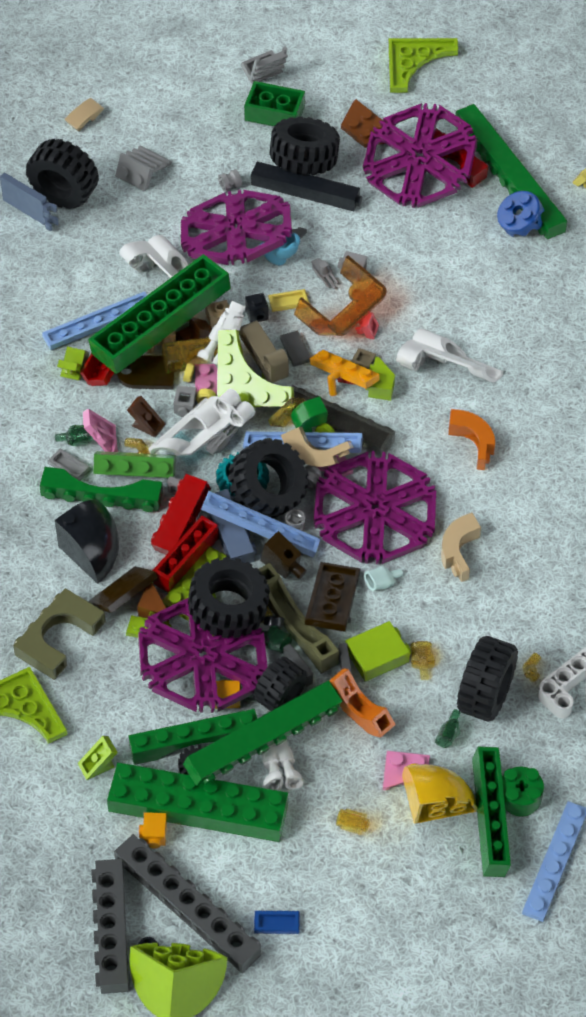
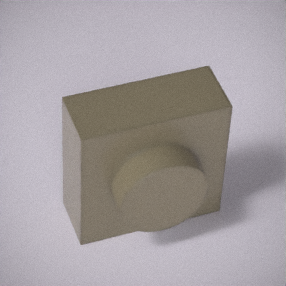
[351,348,376,369]

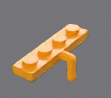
[310,350,380,396]

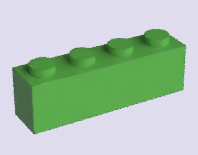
[93,451,176,478]

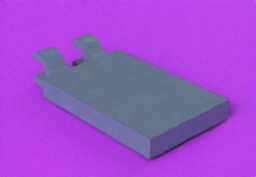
[0,172,59,231]

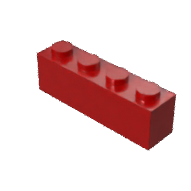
[151,474,211,555]
[152,516,219,593]

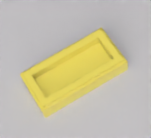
[268,289,309,312]

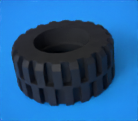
[269,117,340,175]
[26,139,99,209]
[228,438,309,518]
[188,557,270,638]
[457,636,518,722]

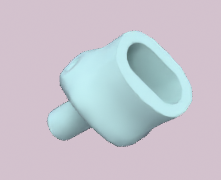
[364,565,403,591]

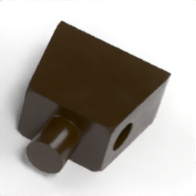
[260,531,307,579]

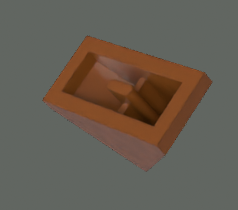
[137,583,169,623]

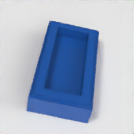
[254,911,300,934]

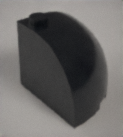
[55,500,119,584]

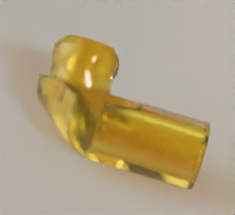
[124,438,150,454]
[522,652,541,682]

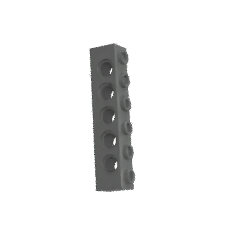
[91,859,129,994]

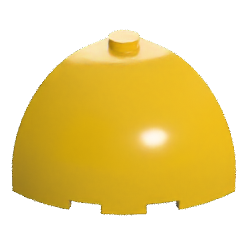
[402,763,478,824]

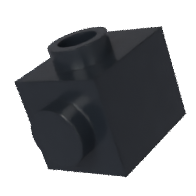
[245,293,269,323]

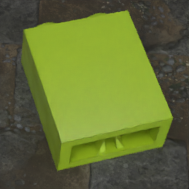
[345,621,411,682]

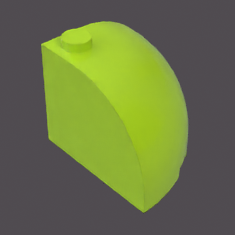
[130,943,228,1017]

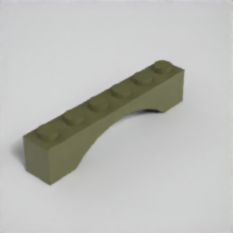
[259,563,339,674]

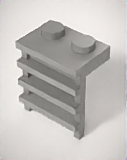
[241,47,288,84]
[115,145,172,191]

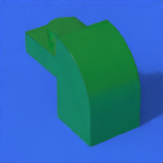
[290,396,328,432]

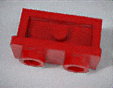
[80,354,114,386]

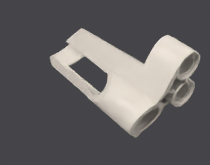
[120,235,213,303]
[396,328,504,382]
[148,389,256,456]

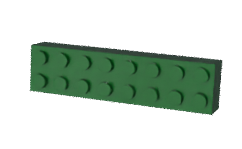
[88,254,231,374]
[107,762,288,842]

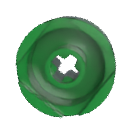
[502,766,544,817]

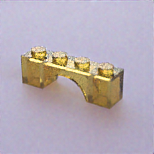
[162,337,243,373]

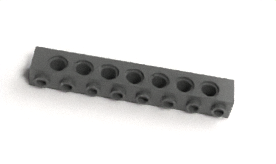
[114,834,261,974]

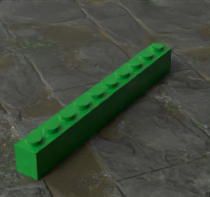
[455,104,567,240]

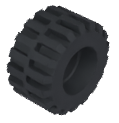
[254,656,307,711]

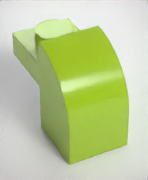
[57,346,90,380]

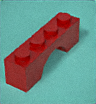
[433,128,488,188]

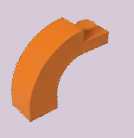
[448,409,495,470]
[329,668,396,738]

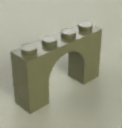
[13,588,106,680]

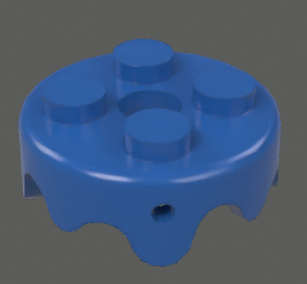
[497,191,544,237]

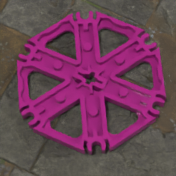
[363,103,477,208]
[181,189,292,265]
[313,451,437,564]
[138,598,267,713]

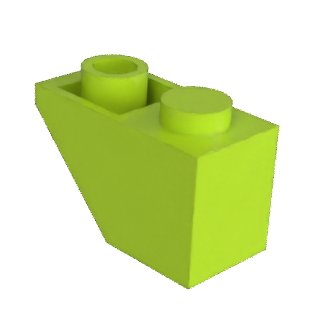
[365,357,395,401]

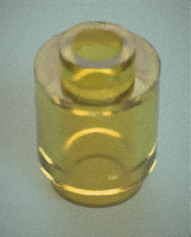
[336,808,370,835]

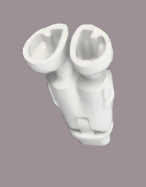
[197,301,246,365]
[262,740,304,791]

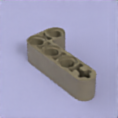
[239,320,289,383]

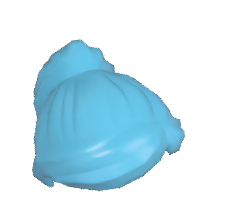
[260,232,300,266]

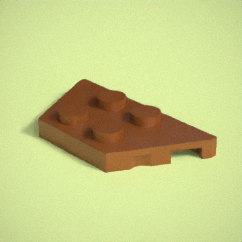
[341,99,387,148]

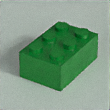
[244,81,305,126]

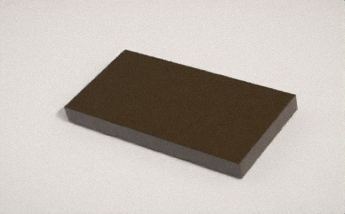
[304,562,361,632]

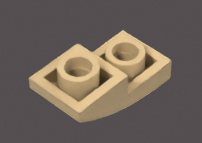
[65,98,104,132]

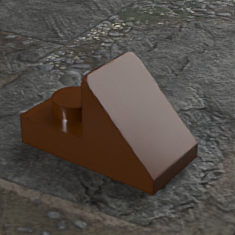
[176,317,212,350]
[127,396,166,437]

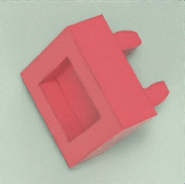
[355,312,379,339]

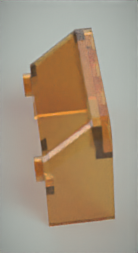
[294,255,387,336]

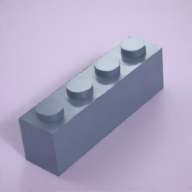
[208,489,257,563]

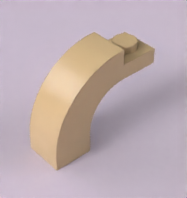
[281,427,354,467]
[441,513,481,582]

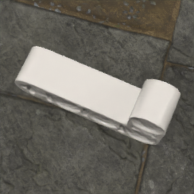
[538,647,586,719]

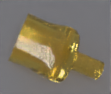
[410,641,435,680]

